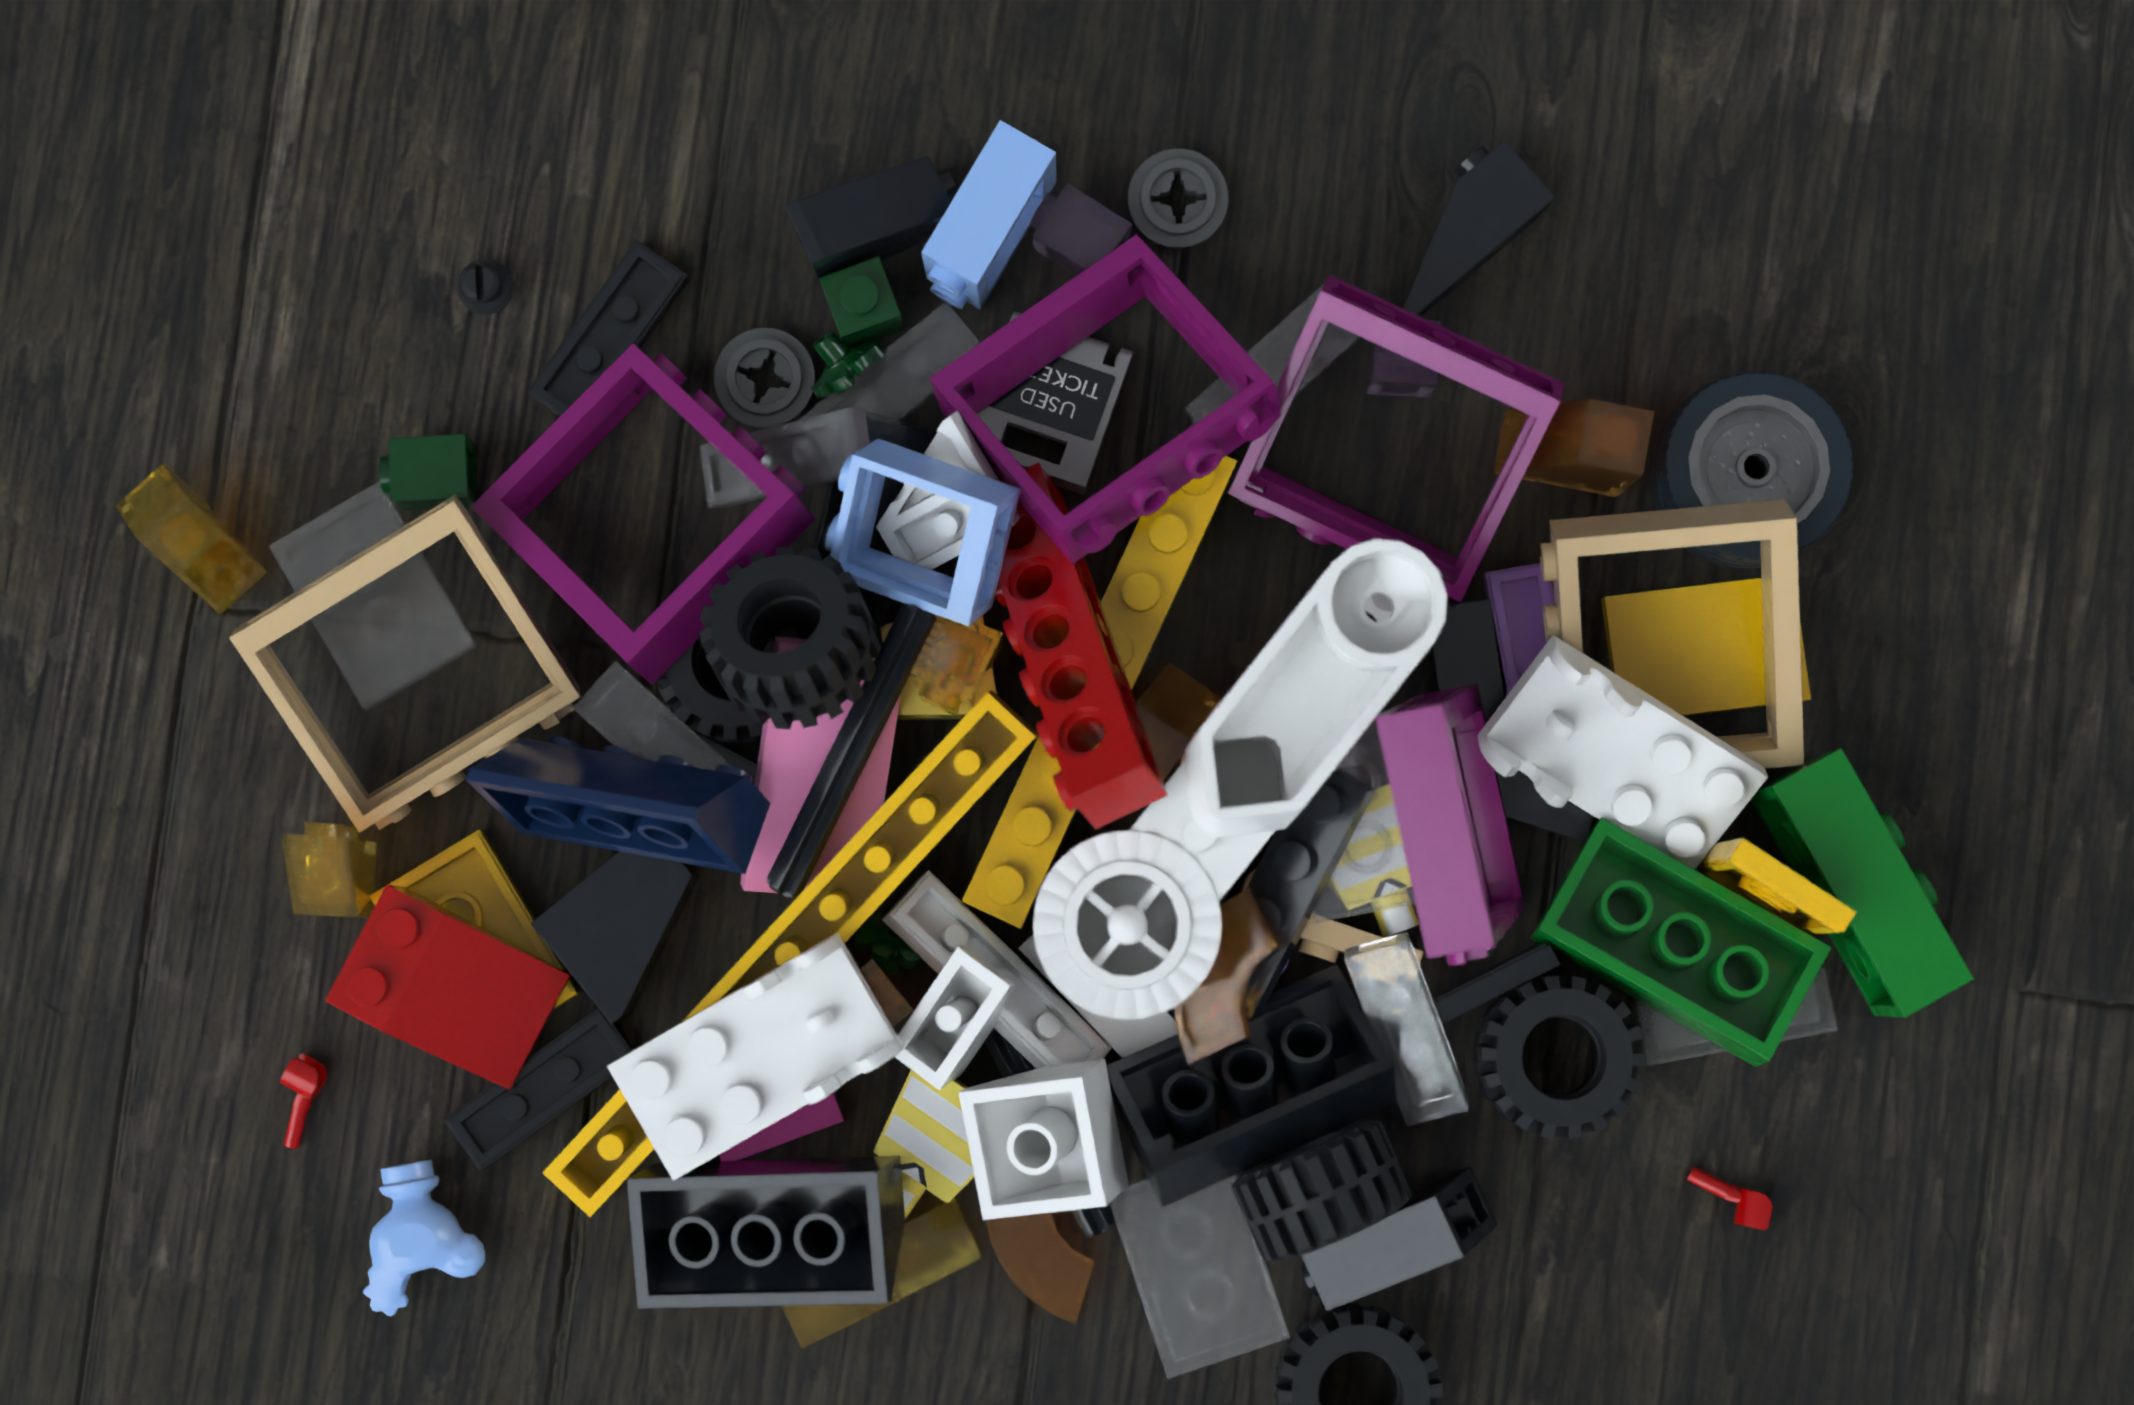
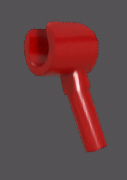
[280,1053,328,1149]
[1686,1166,1773,1230]

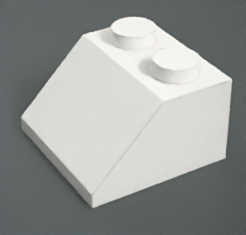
[958,1059,1129,1220]

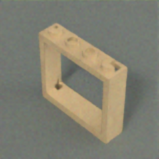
[229,494,580,833]
[1540,499,1804,768]

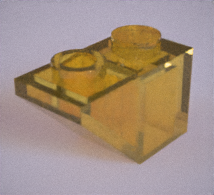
[116,463,267,615]
[910,616,1003,715]
[283,822,377,918]

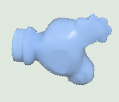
[363,1159,485,1316]

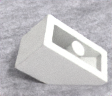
[894,945,1014,1090]

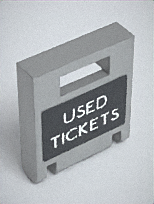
[977,311,1134,495]

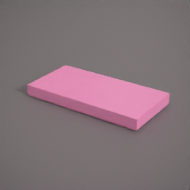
[740,636,901,893]

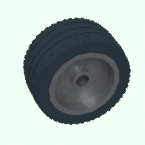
[1650,372,1853,569]

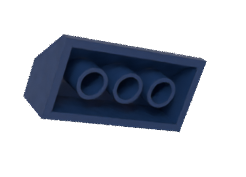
[465,736,771,874]

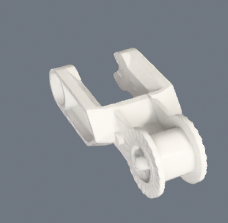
[1033,539,1447,1020]

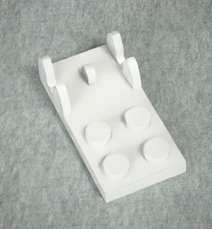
[1477,635,1768,870]
[607,932,904,1181]

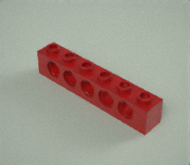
[995,462,1168,829]

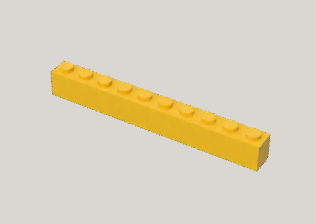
[542,690,1039,1217]

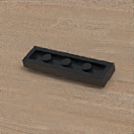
[1199,767,1376,1019]

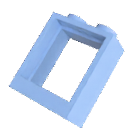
[921,120,1057,310]
[825,439,1021,626]

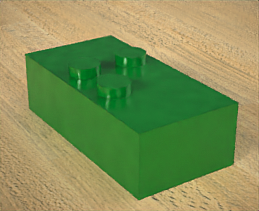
[1751,748,1974,1018]
[1530,818,1832,1067]

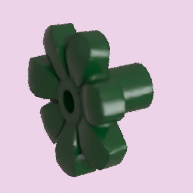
[811,330,884,397]
[854,907,921,975]

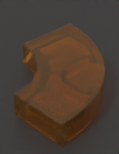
[1175,889,1279,1065]
[986,1213,1094,1324]

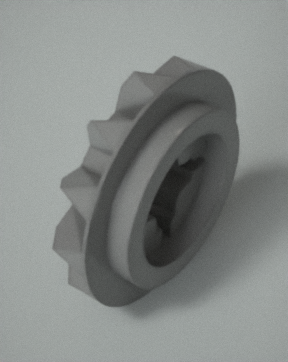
[1128,148,1229,251]
[714,328,815,429]

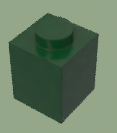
[819,256,905,348]
[379,434,478,511]

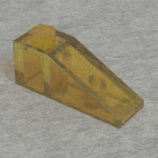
[782,1198,982,1348]

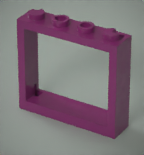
[929,234,1282,564]
[1228,275,1565,602]
[471,343,816,685]
[1375,683,1526,965]

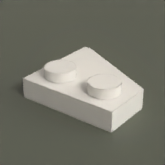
[876,410,1021,570]

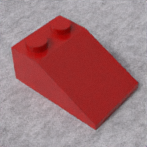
[325,885,571,1090]

